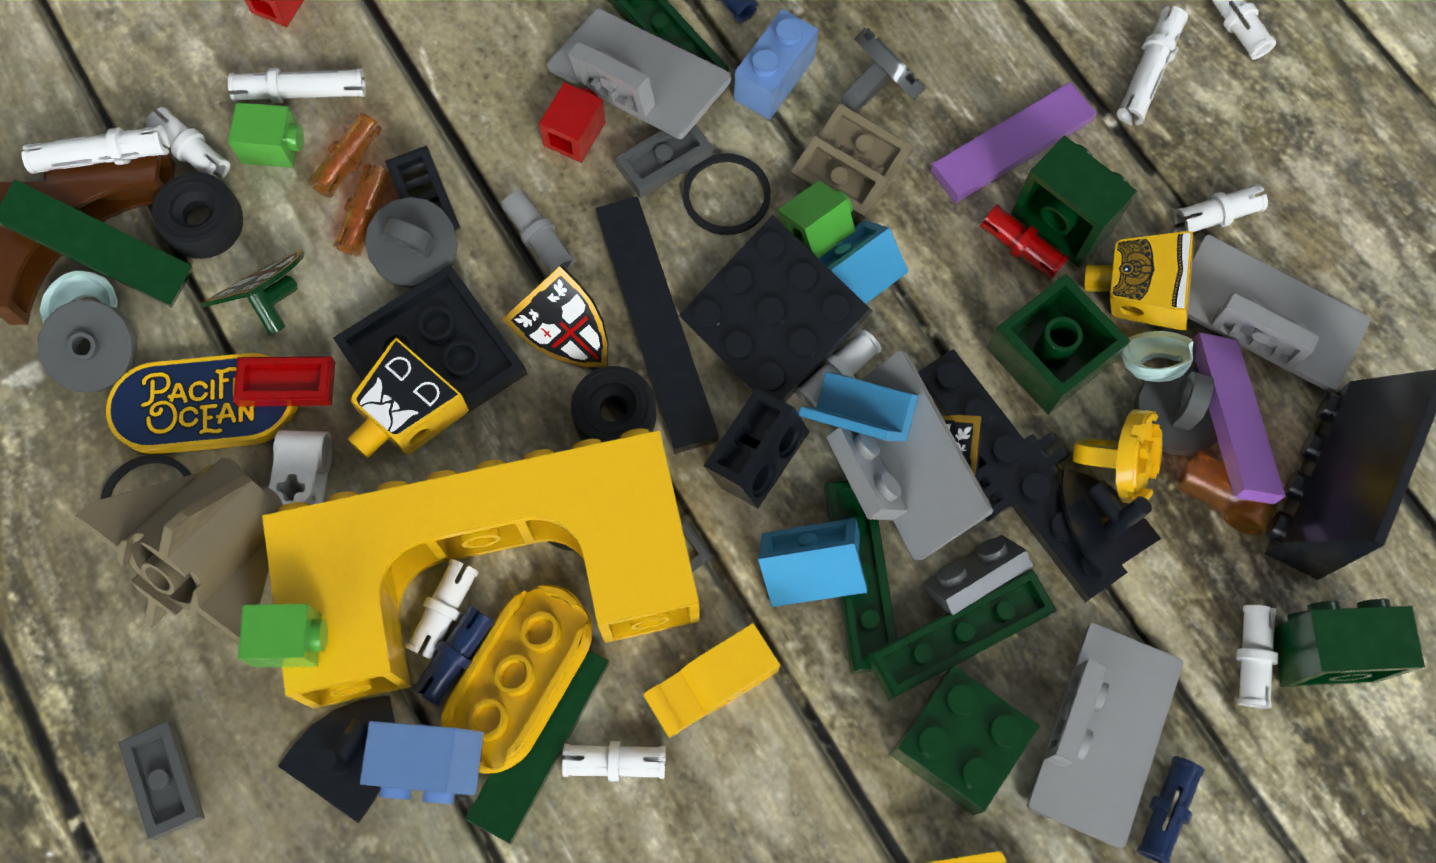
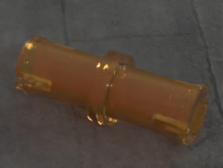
[308,113,382,198]
[333,164,391,257]

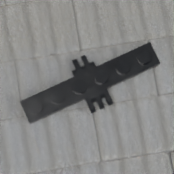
[918,349,1128,603]

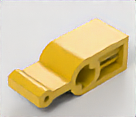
[643,623,780,739]

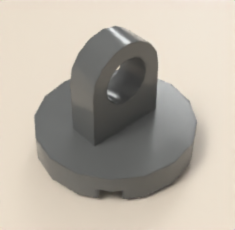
[841,28,925,113]
[365,197,458,289]
[1134,365,1218,457]

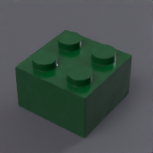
[1011,135,1137,268]
[986,274,1130,415]
[1274,599,1425,687]
[890,665,1040,815]

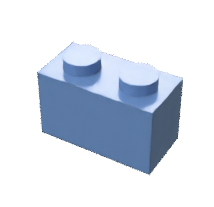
[734,9,819,120]
[360,721,484,804]

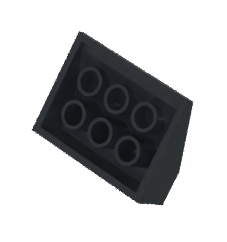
[1264,369,1436,580]

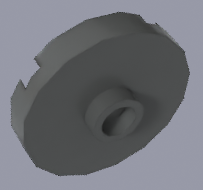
[38,300,138,392]

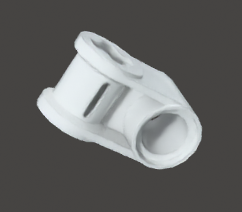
[268,430,333,505]

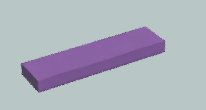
[930,82,1097,204]
[1192,332,1286,504]

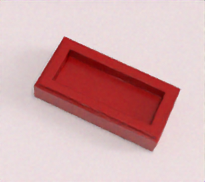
[233,356,336,407]

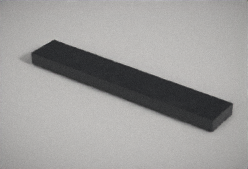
[595,196,719,454]

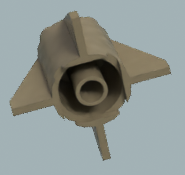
[75,458,283,643]

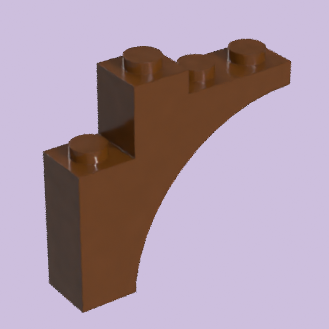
[0,154,176,325]

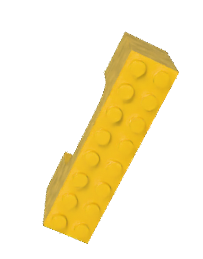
[262,428,700,709]

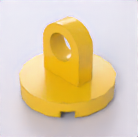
[1073,409,1162,503]

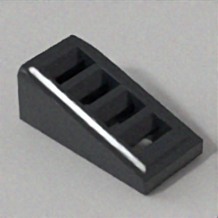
[385,145,461,231]

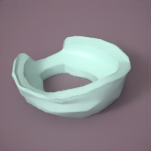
[39,270,118,324]
[1121,330,1193,382]

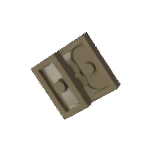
[791,103,913,218]

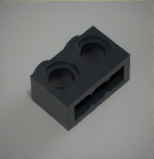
[703,388,810,508]

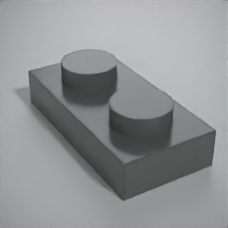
[615,124,713,198]
[923,535,1033,616]
[118,721,205,840]

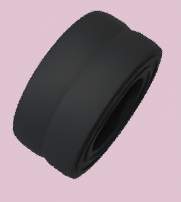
[152,172,243,259]
[571,366,656,442]

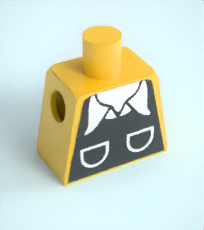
[347,338,469,459]

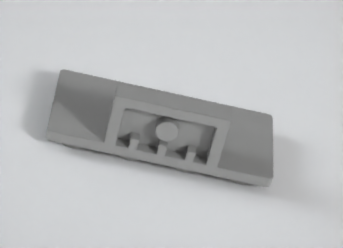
[547,9,732,139]
[1188,235,1371,392]
[826,351,993,560]
[1027,623,1183,848]

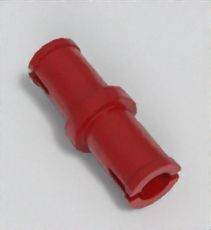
[979,204,1069,280]

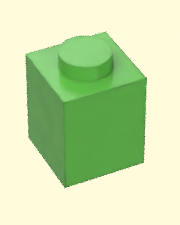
[228,103,304,168]
[778,180,856,259]
[238,604,328,668]

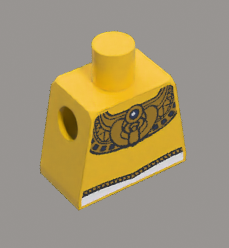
[1085,231,1193,330]

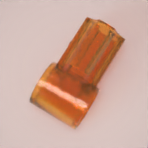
[1177,451,1279,536]

